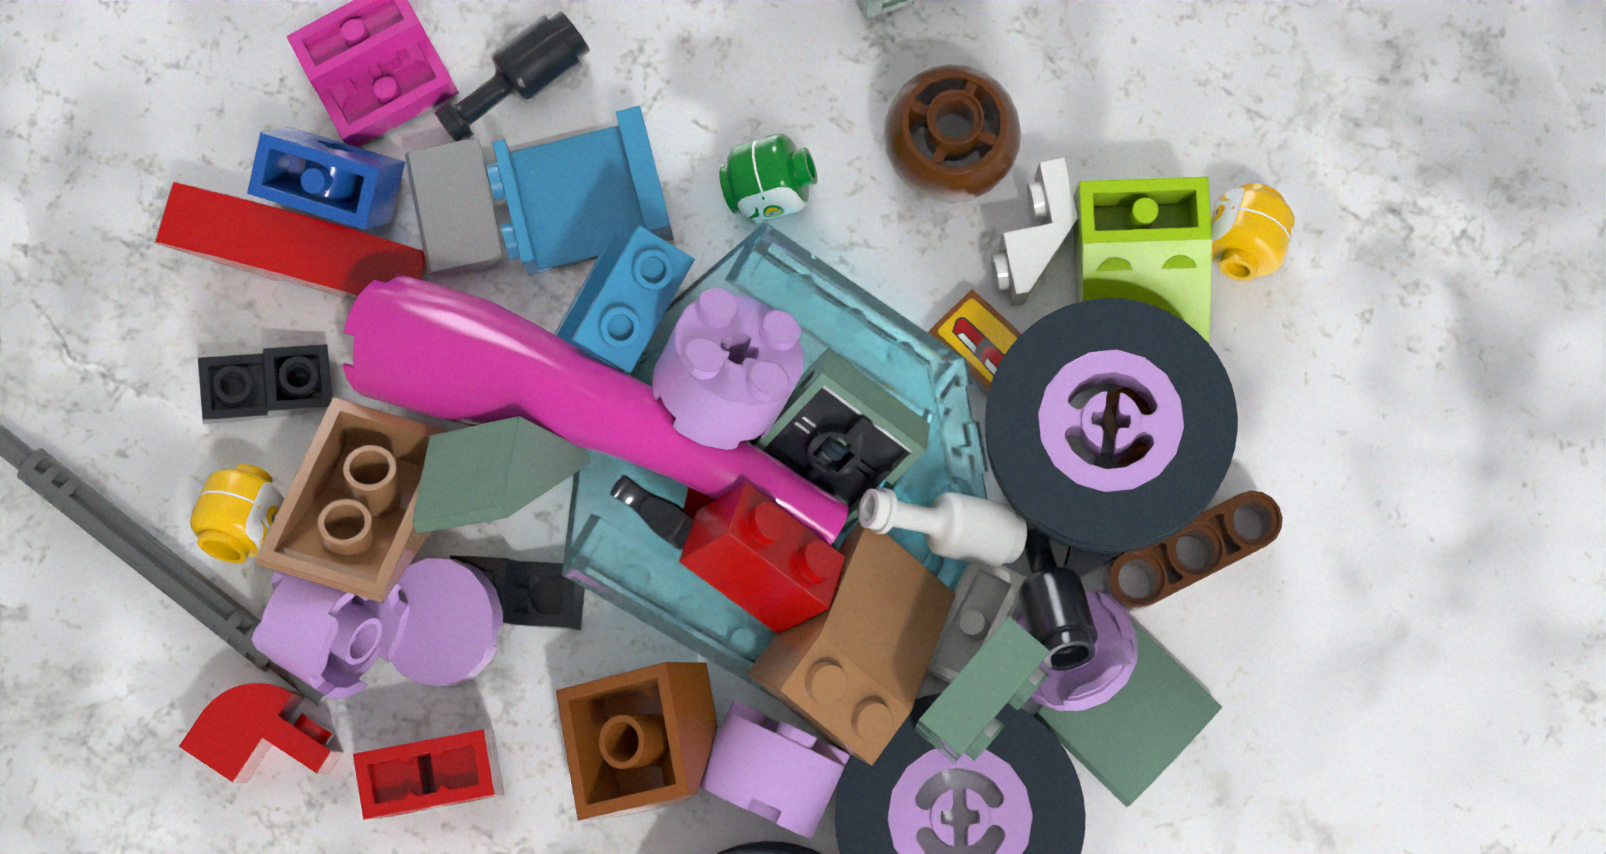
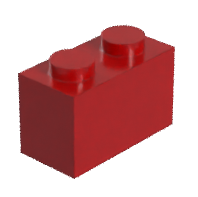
[678,482,845,635]

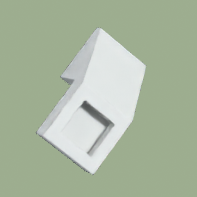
[991,157,1078,307]

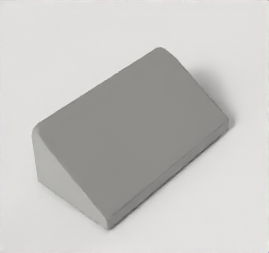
[405,139,502,275]

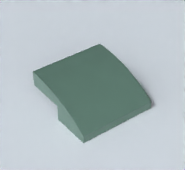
[1033,617,1222,807]

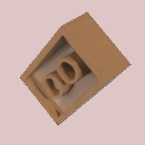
[256,397,448,603]
[747,522,956,766]

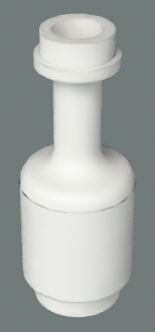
[858,488,1027,567]

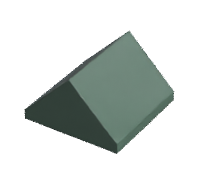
[412,416,591,534]

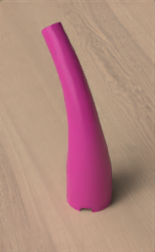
[342,274,849,546]

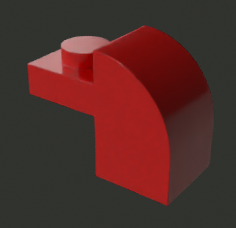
[179,683,344,783]

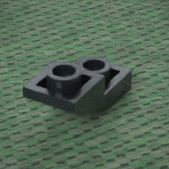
[198,344,332,424]

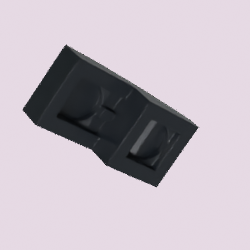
[449,555,587,630]

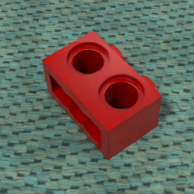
[353,729,505,820]

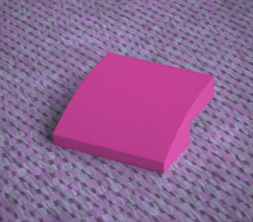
[286,0,459,148]

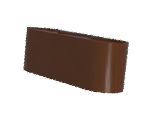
[1102,491,1283,612]

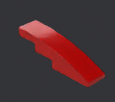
[154,182,426,299]

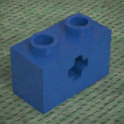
[247,127,405,230]

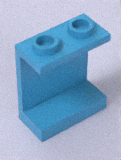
[486,106,674,276]
[554,225,695,374]

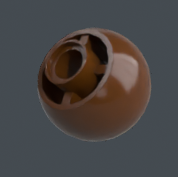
[883,64,1021,203]

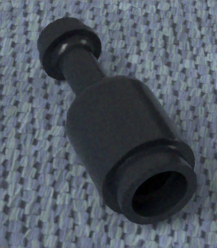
[434,11,590,141]
[1019,521,1098,671]

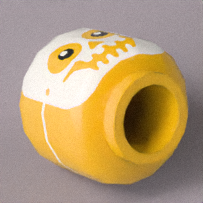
[1211,183,1295,281]
[190,464,284,563]

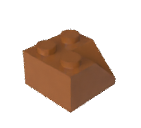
[556,662,718,821]

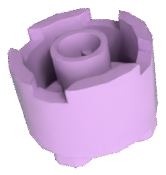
[652,287,803,450]
[252,571,409,699]
[699,700,850,840]

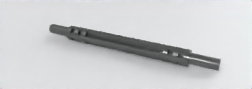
[0,423,327,707]

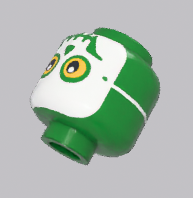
[719,134,817,223]

